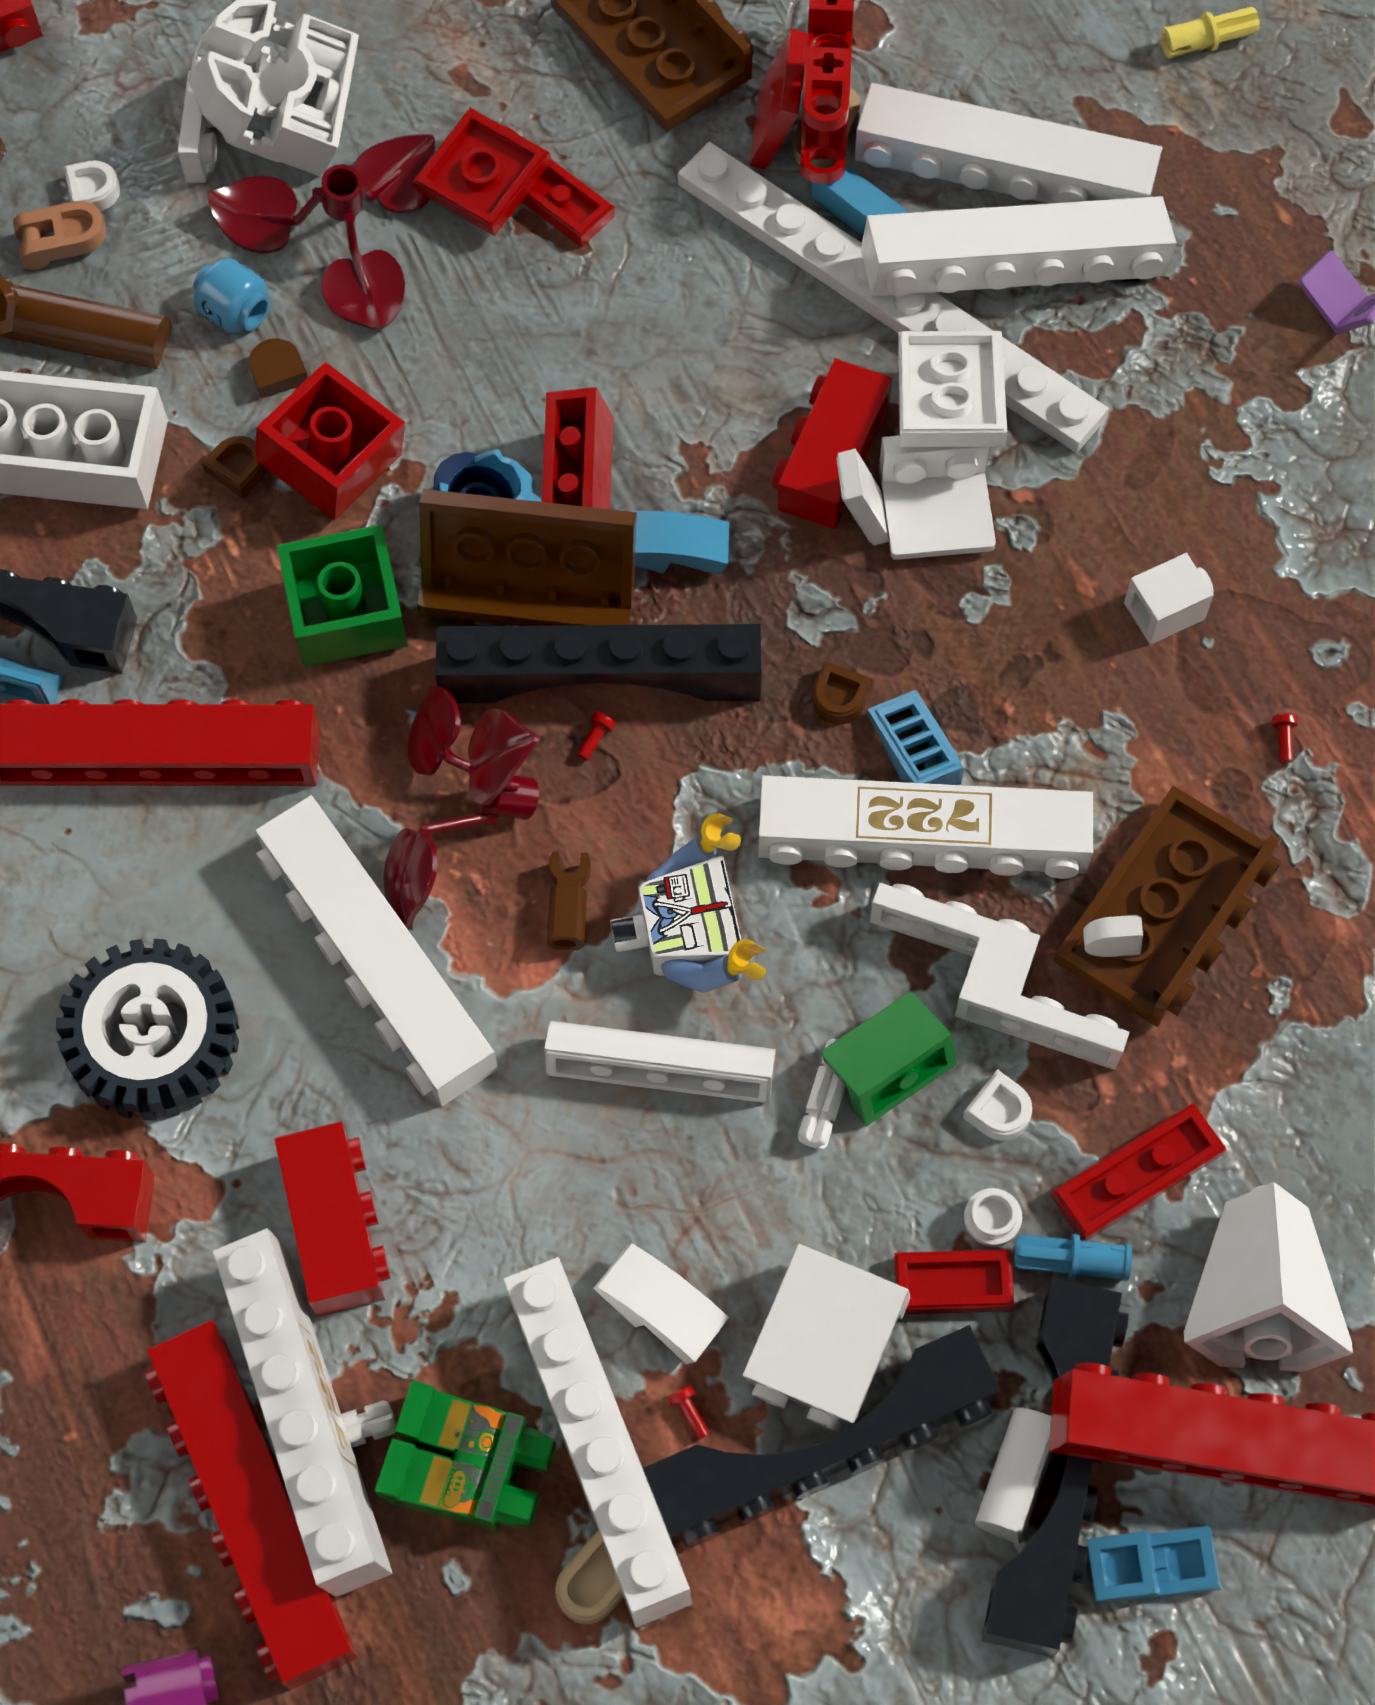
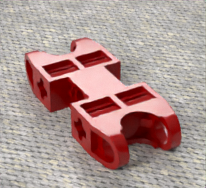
[800,0,854,184]

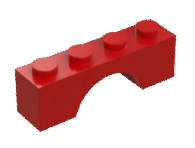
[0,1143,155,1242]

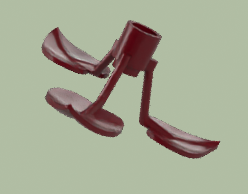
[207,134,435,330]
[383,686,540,930]

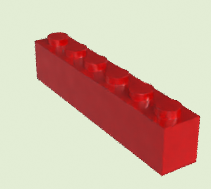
[0,699,320,786]
[144,1319,358,1690]
[1048,1363,1375,1507]

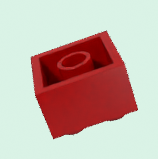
[255,362,405,521]

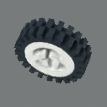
[56,939,239,1120]

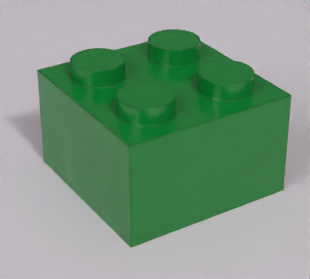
[277,524,408,667]

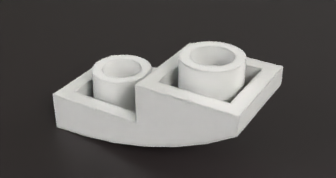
[593,1243,729,1364]

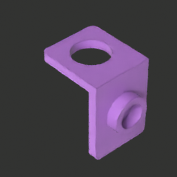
[1298,251,1375,335]

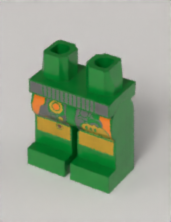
[375,1379,557,1533]

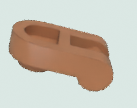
[13,201,106,270]

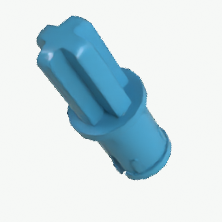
[1013,1234,1132,1281]

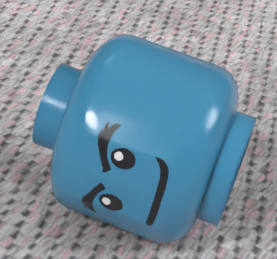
[193,258,271,334]

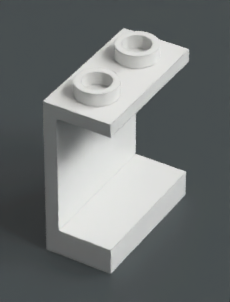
[743,1244,911,1433]

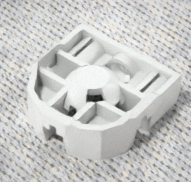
[189,0,359,177]

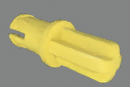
[1160,7,1260,59]

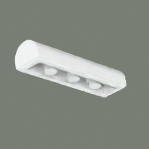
[544,1021,776,1103]

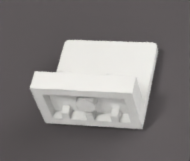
[879,436,996,560]

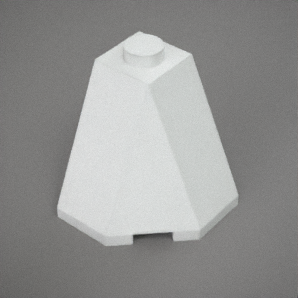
[1184,1182,1353,1372]

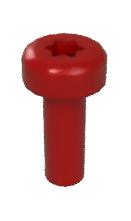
[577,712,616,761]
[1272,713,1298,763]
[668,1385,710,1441]

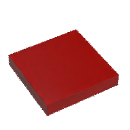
[748,28,809,170]
[412,107,552,236]

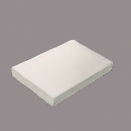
[898,331,1007,447]

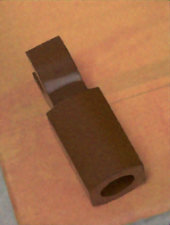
[547,852,591,950]

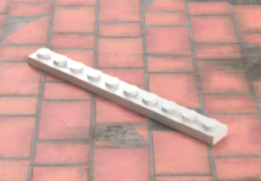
[678,142,1109,454]

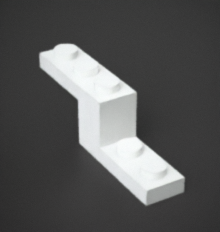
[870,883,1129,1070]

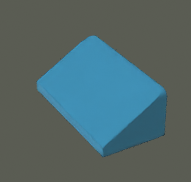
[811,163,909,237]
[0,656,64,704]

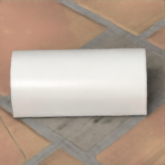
[975,1408,1053,1544]

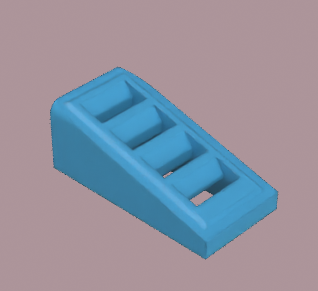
[867,690,964,785]

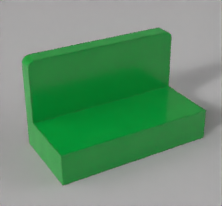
[822,992,957,1127]

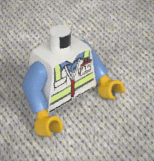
[610,813,766,993]

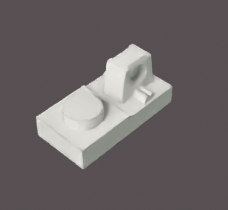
[178,71,217,183]

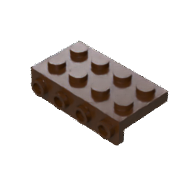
[551,0,754,132]
[418,489,637,626]
[1053,786,1282,1027]

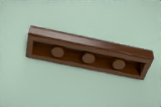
[0,285,173,369]

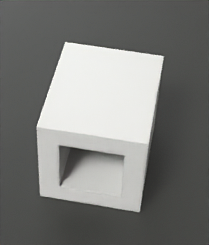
[1124,553,1214,645]

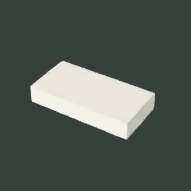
[836,448,889,545]

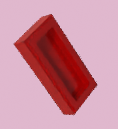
[894,1249,1015,1314]

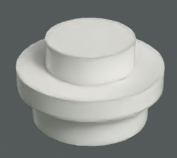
[964,1188,1022,1247]

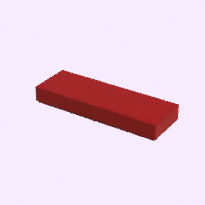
[504,125,615,248]
[1051,1103,1227,1241]

